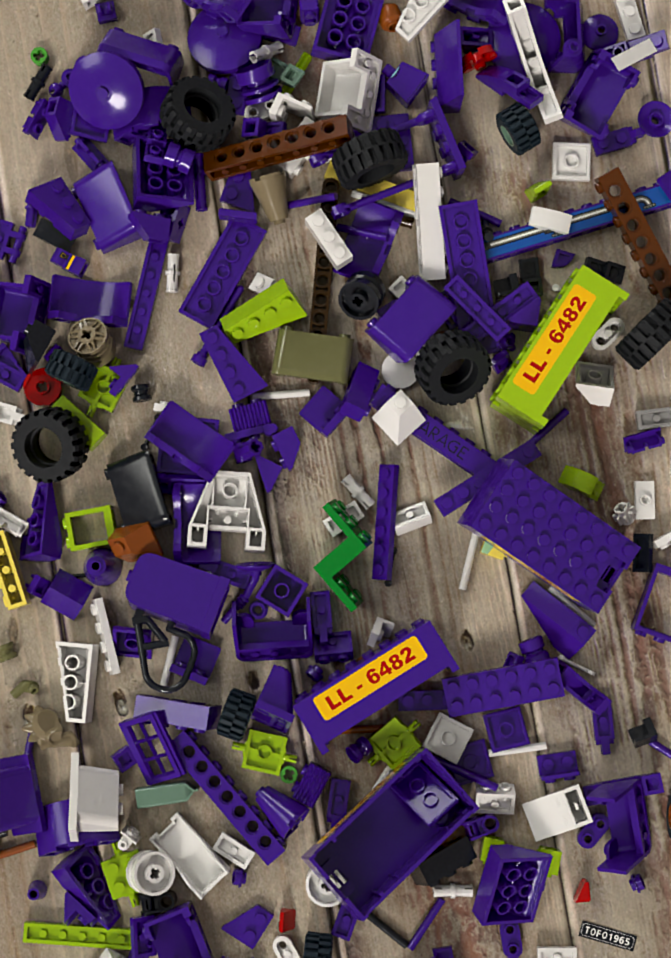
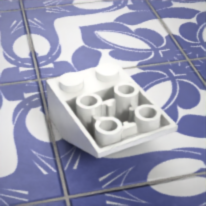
[522,784,593,842]

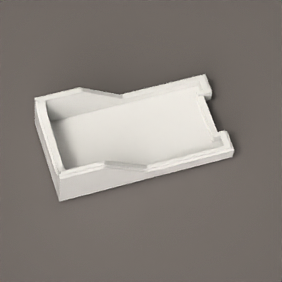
[149,811,231,900]

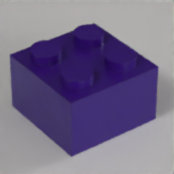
[255,564,309,617]

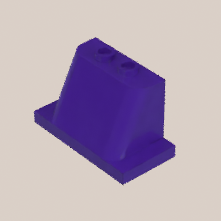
[0,274,51,355]
[251,665,295,734]
[0,753,48,836]

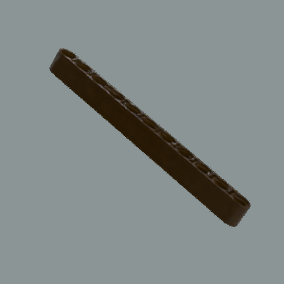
[307,178,339,385]

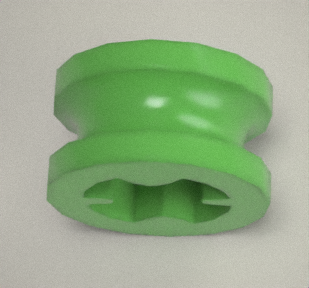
[31,47,49,66]
[280,765,298,784]

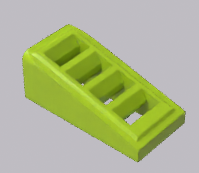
[524,180,552,203]

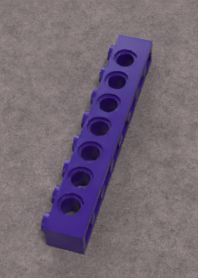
[172,730,286,866]

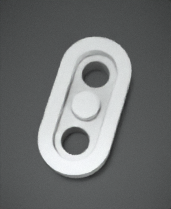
[244,97,275,120]
[591,317,625,350]
[273,934,301,958]

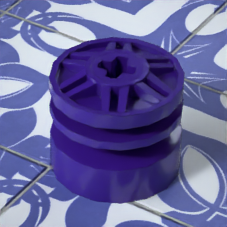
[234,59,282,105]

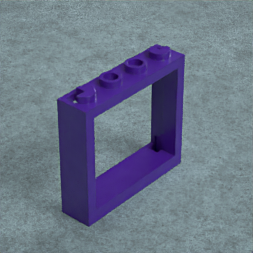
[630,563,671,644]

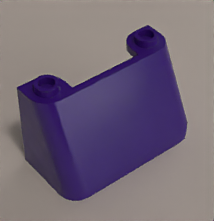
[236,0,298,39]
[544,0,586,74]
[559,48,641,140]
[71,161,141,254]
[365,275,456,363]
[142,900,214,958]

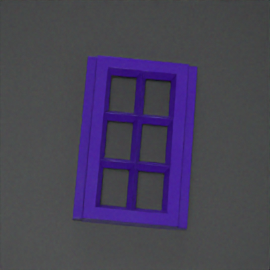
[118,710,187,785]

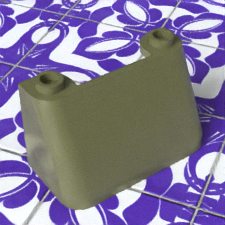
[271,326,354,385]

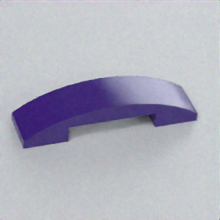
[583,772,664,806]

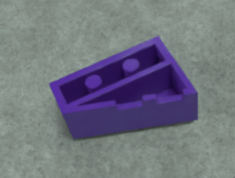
[25,177,91,241]

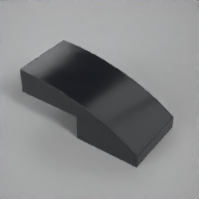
[33,218,76,252]
[518,257,543,296]
[584,257,626,285]

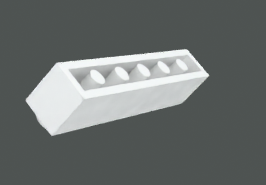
[412,162,448,281]

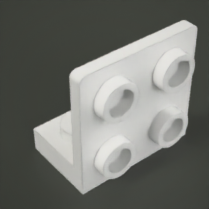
[269,92,316,122]

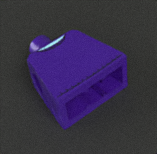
[381,62,429,109]

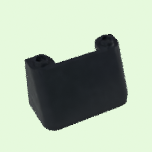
[104,449,174,531]

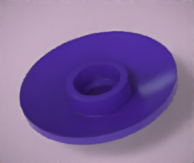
[583,14,619,50]
[638,101,671,138]

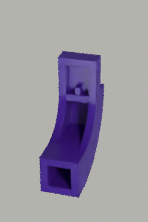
[558,660,612,716]

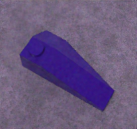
[521,581,596,660]

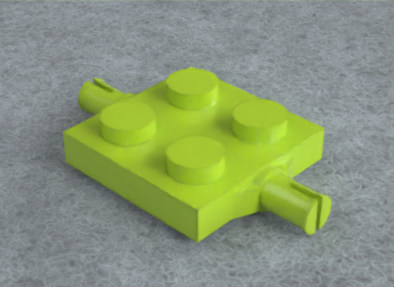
[78,357,129,418]
[367,715,422,770]
[232,728,298,776]
[101,841,140,908]

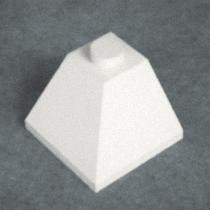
[575,361,615,407]
[372,389,426,446]

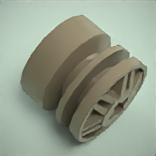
[68,317,116,368]

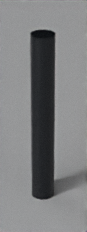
[367,912,409,949]

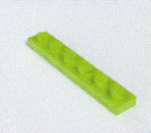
[23,921,131,950]

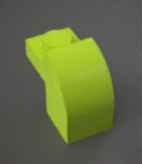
[558,465,605,501]

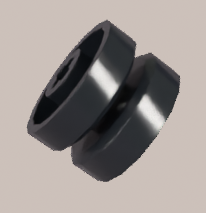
[338,271,386,320]

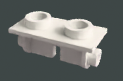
[0,507,29,538]
[118,825,142,851]

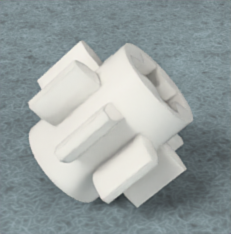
[612,502,637,526]

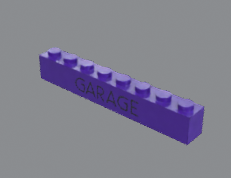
[369,383,495,476]

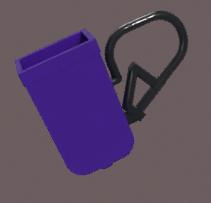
[125,553,231,693]

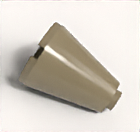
[249,170,288,225]

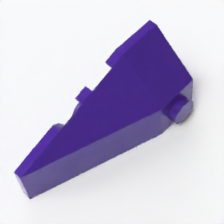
[19,482,63,562]
[51,844,121,930]

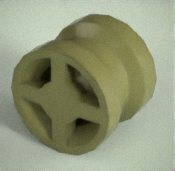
[0,641,18,663]

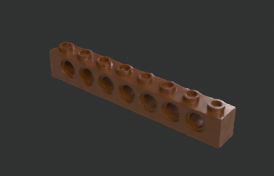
[203,114,354,181]
[594,167,671,304]

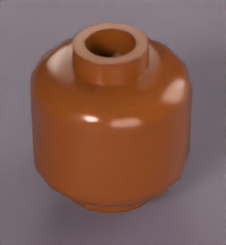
[379,3,402,32]

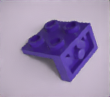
[299,386,346,438]
[169,636,221,686]

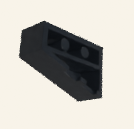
[411,836,477,887]

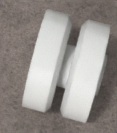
[126,850,175,896]
[306,869,346,907]

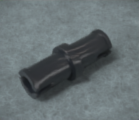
[23,63,53,102]

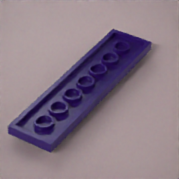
[438,199,501,354]

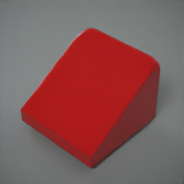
[573,878,591,903]
[279,908,296,932]

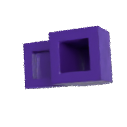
[241,117,287,140]

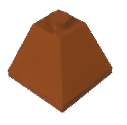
[107,522,164,562]

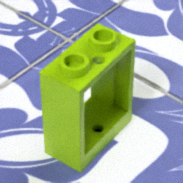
[62,505,116,552]

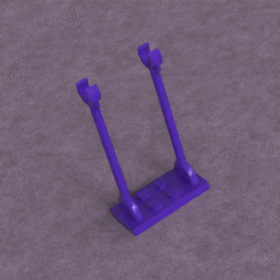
[309,97,466,220]

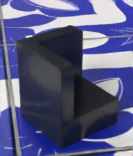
[493,273,519,300]
[628,717,658,748]

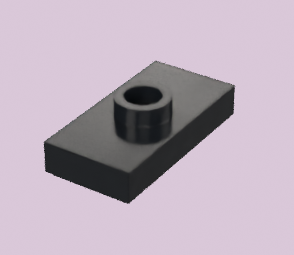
[632,534,653,573]

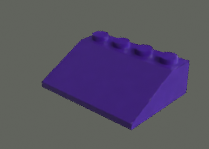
[311,0,384,61]
[430,19,464,114]
[132,135,194,212]
[472,844,553,926]

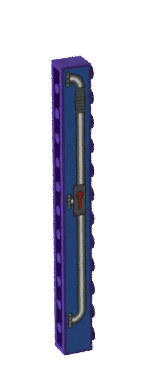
[483,182,671,264]

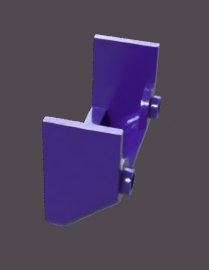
[97,27,184,86]
[232,597,313,662]
[586,779,652,875]

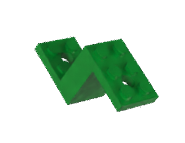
[313,499,373,612]

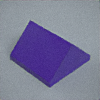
[506,297,541,333]
[40,568,94,621]
[113,625,155,659]

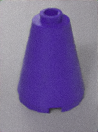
[84,548,122,586]
[255,786,310,839]

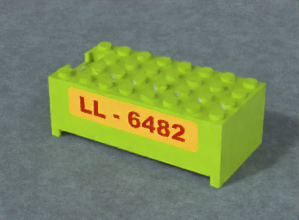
[489,265,630,435]

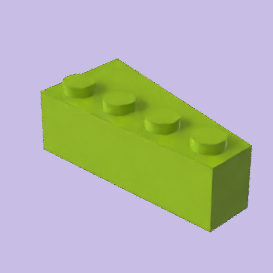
[220,278,308,344]

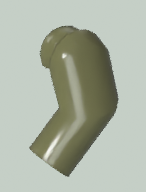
[10,680,39,699]

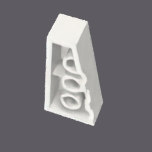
[55,641,99,723]

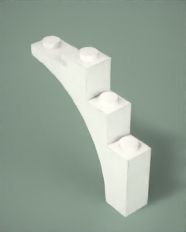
[502,0,563,125]

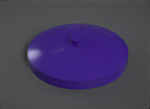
[488,3,561,77]
[187,9,263,74]
[68,51,145,129]

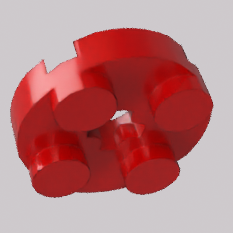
[462,44,497,74]
[23,368,63,406]

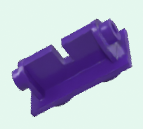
[22,98,48,140]
[72,137,109,171]
[623,427,665,455]

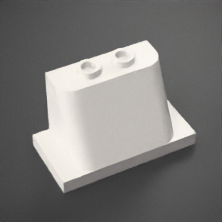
[315,48,383,134]
[68,752,123,842]

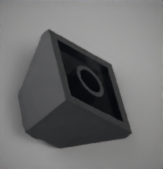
[23,320,56,374]

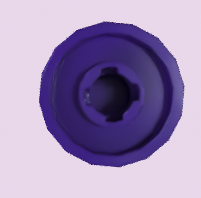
[162,142,196,175]
[518,635,550,662]

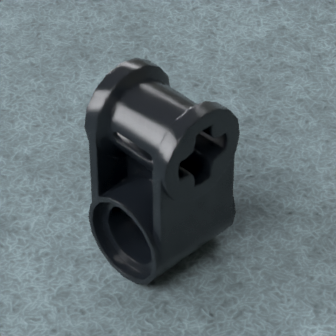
[138,890,177,916]

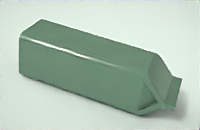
[135,780,200,809]

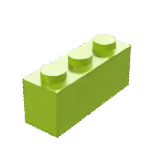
[52,395,107,452]

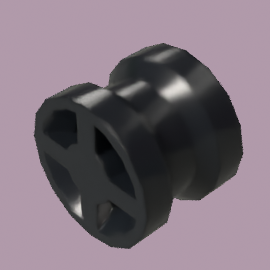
[131,384,152,403]

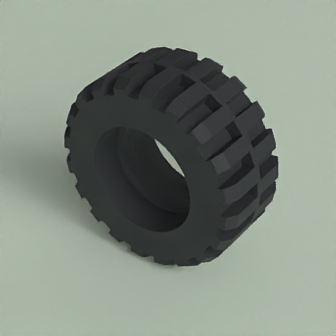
[159,76,236,152]
[331,128,409,190]
[615,297,671,370]
[414,329,492,406]
[11,406,90,483]

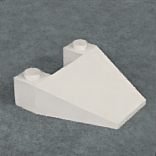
[186,470,266,553]

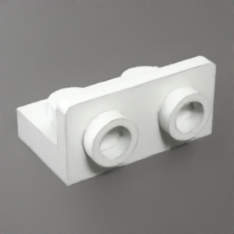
[475,782,516,815]

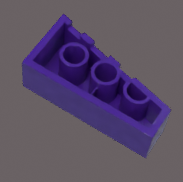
[199,325,268,403]

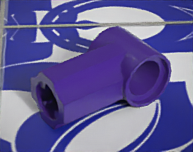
[233,438,264,464]

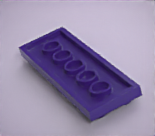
[178,221,267,329]
[442,657,565,718]

